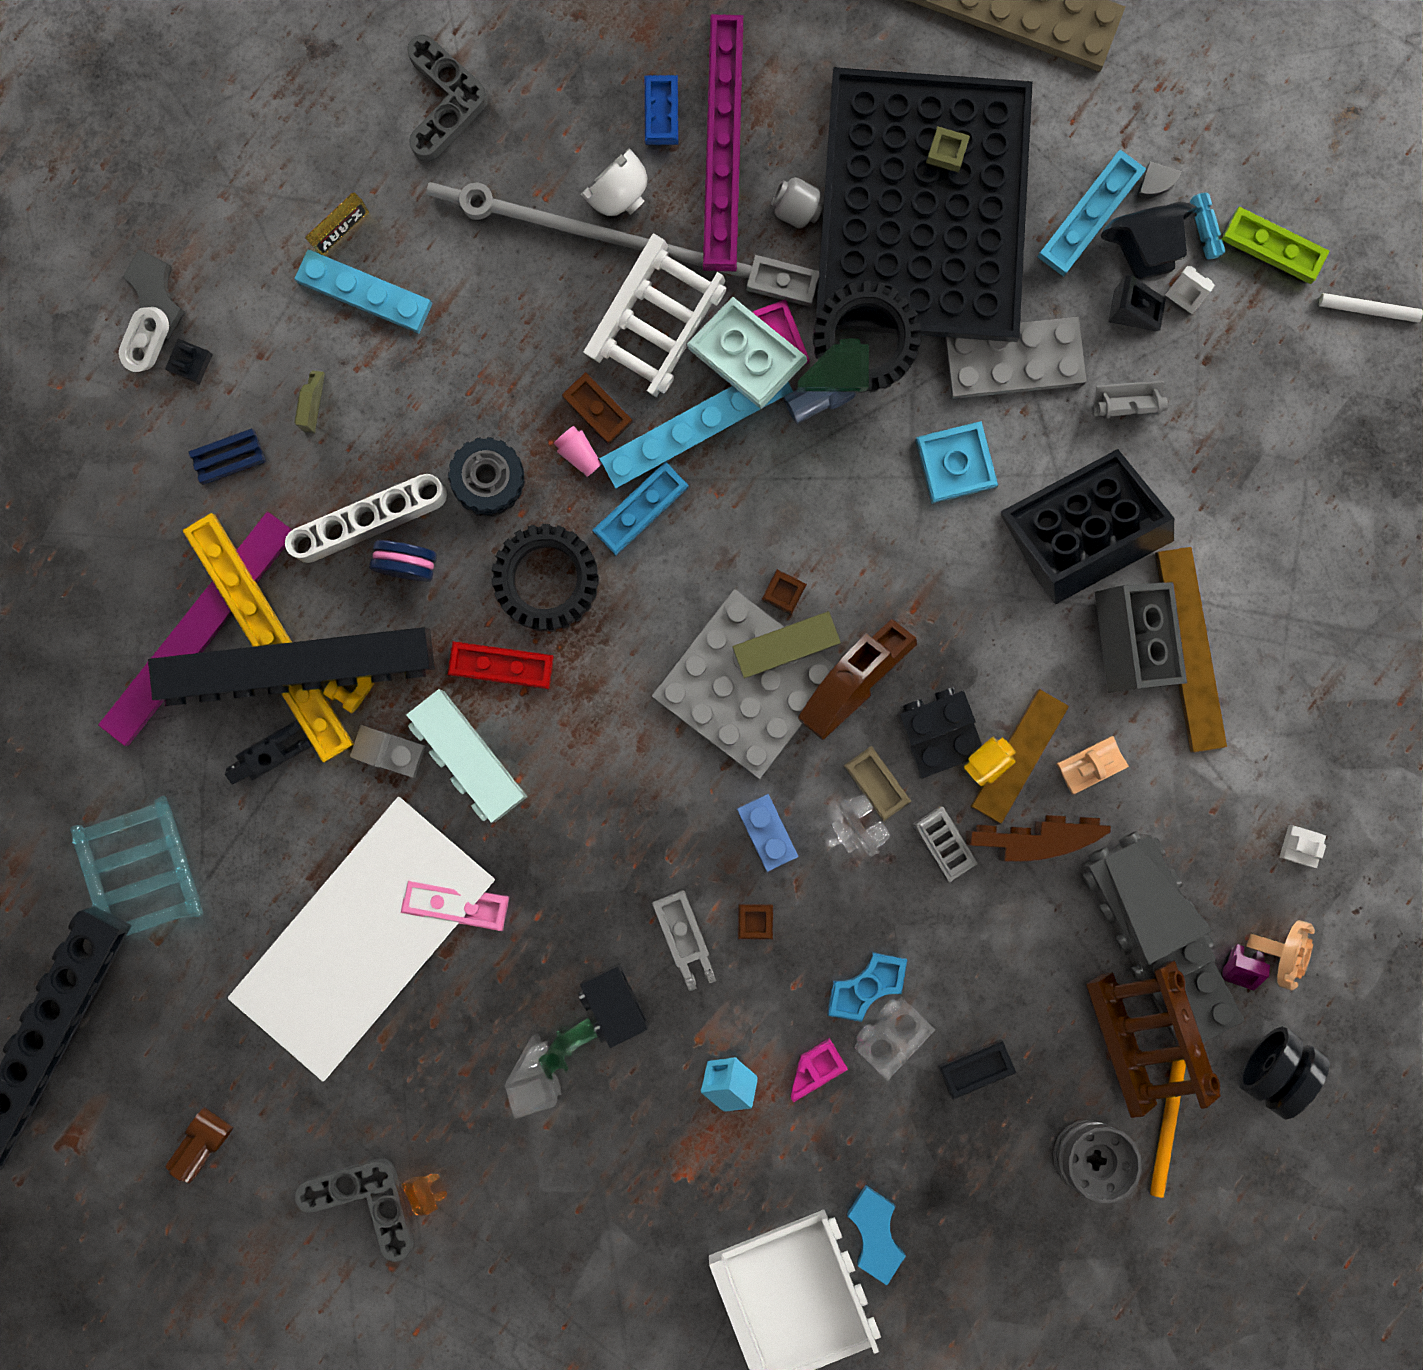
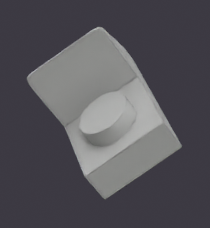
[350,725,426,778]

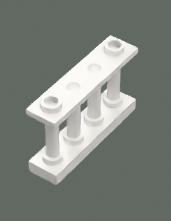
[584,233,727,398]

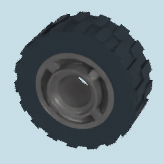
[448,437,525,516]

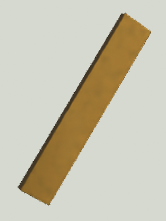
[1155,547,1227,753]

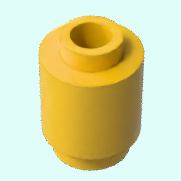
[964,736,1016,787]

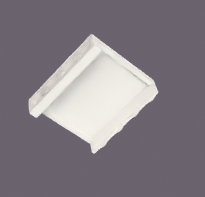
[709,1209,881,1370]

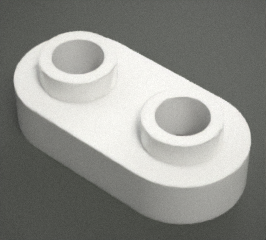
[119,307,169,372]

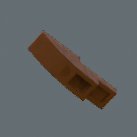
[798,619,917,740]
[966,815,1111,861]

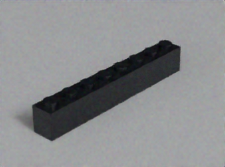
[148,627,435,706]

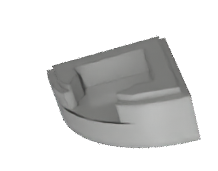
[1138,161,1182,198]

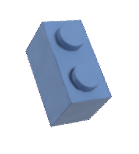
[737,794,799,872]

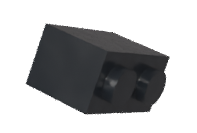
[578,963,649,1048]

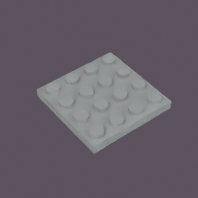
[652,589,835,779]

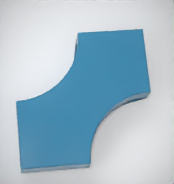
[827,952,907,1022]
[847,1185,906,1285]

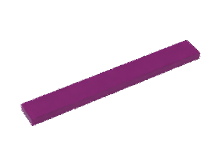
[703,14,744,272]
[98,511,292,746]

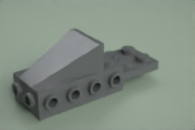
[1080,831,1245,1046]

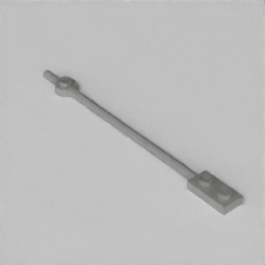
[426,182,819,307]

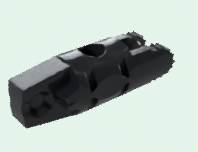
[225,721,313,785]

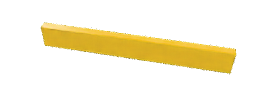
[182,513,354,763]

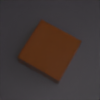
[761,569,807,615]
[738,904,773,940]

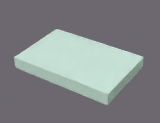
[687,297,807,409]

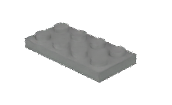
[944,317,1087,399]

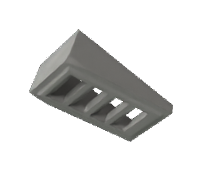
[911,806,978,882]

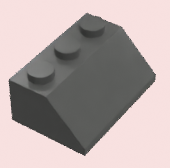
[1095,582,1187,693]

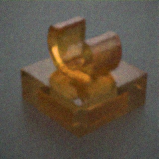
[401,1174,447,1215]

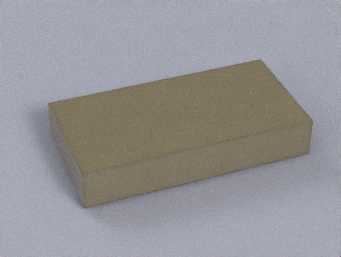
[844,746,912,821]

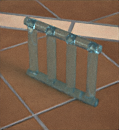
[70,796,203,936]

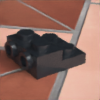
[897,687,982,779]

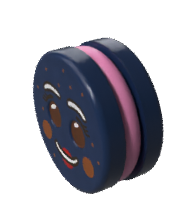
[369,540,437,582]

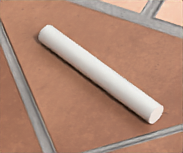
[1318,293,1423,323]

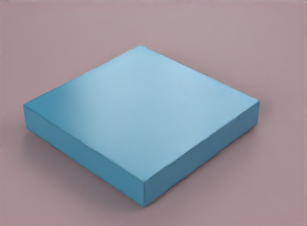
[915,421,998,504]

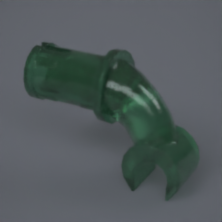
[539,1018,598,1080]

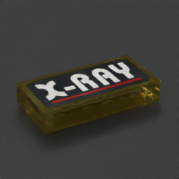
[305,192,369,255]

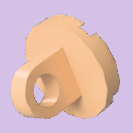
[1246,920,1315,991]

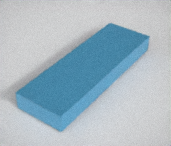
[592,461,689,556]

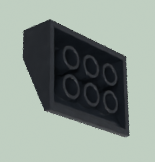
[1001,449,1175,605]

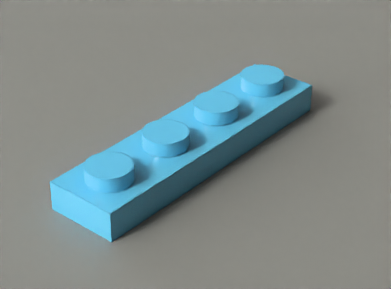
[1037,149,1146,277]
[294,249,432,334]

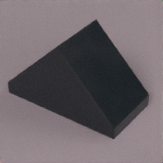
[1108,275,1166,331]

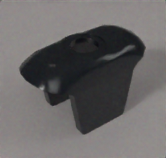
[1101,202,1197,280]

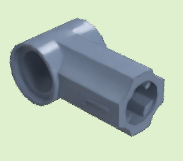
[784,372,856,424]

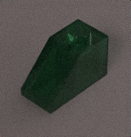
[797,338,869,392]

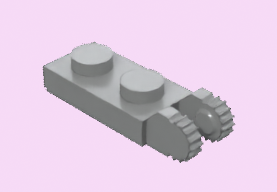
[652,890,717,991]

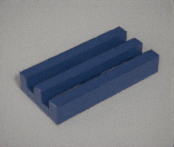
[188,428,266,485]

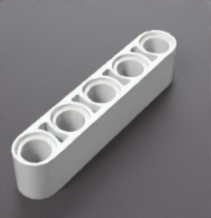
[285,474,447,563]

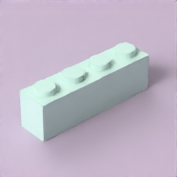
[406,689,527,823]

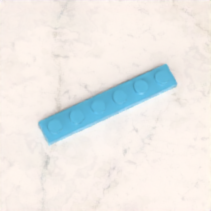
[599,382,793,488]

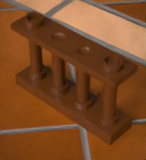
[1086,960,1221,1118]

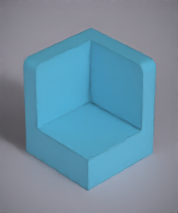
[701,1057,758,1111]

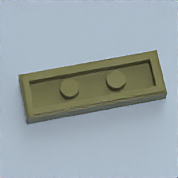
[732,611,841,679]

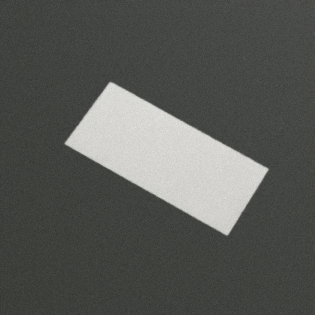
[228,797,495,1082]

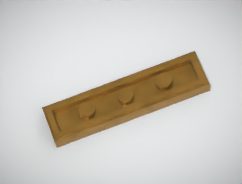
[970,689,1069,824]

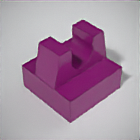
[1222,944,1270,991]

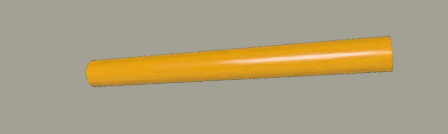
[1150,1060,1186,1198]

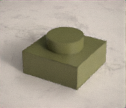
[926,127,970,173]

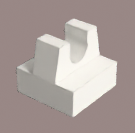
[1165,266,1215,314]
[1279,825,1326,868]

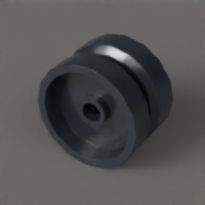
[1239,1026,1330,1120]

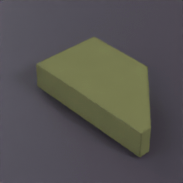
[294,370,325,433]

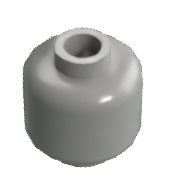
[771,177,823,228]

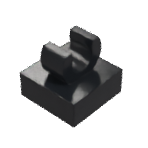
[165,339,213,385]

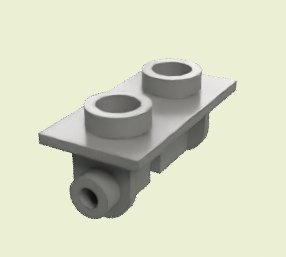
[1093,381,1168,419]

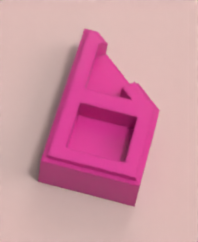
[790,1038,848,1103]

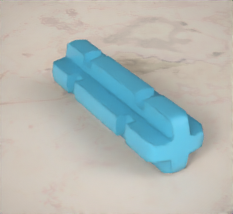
[1190,193,1225,259]

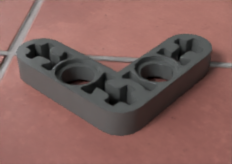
[407,35,487,162]
[295,1158,414,1262]

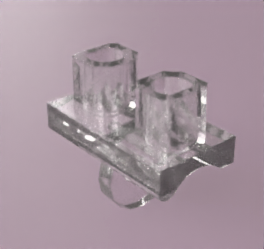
[830,794,891,857]

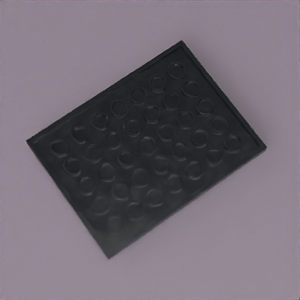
[816,67,1033,342]

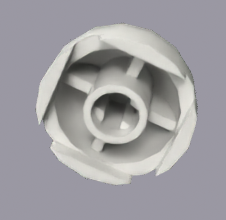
[581,148,647,216]

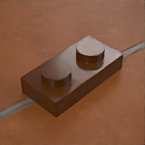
[562,372,633,445]

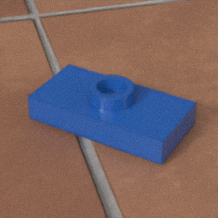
[644,75,678,145]

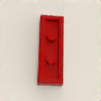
[447,641,554,690]

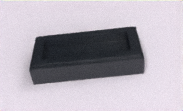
[938,1039,1016,1100]

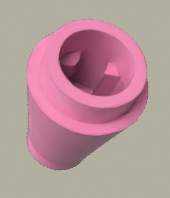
[554,426,602,477]

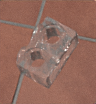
[854,997,935,1081]

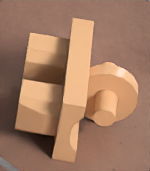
[1056,736,1129,794]

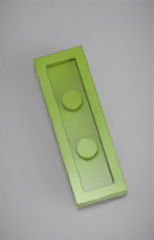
[1221,206,1330,284]

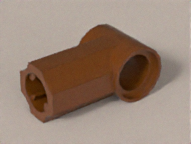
[165,1107,233,1183]

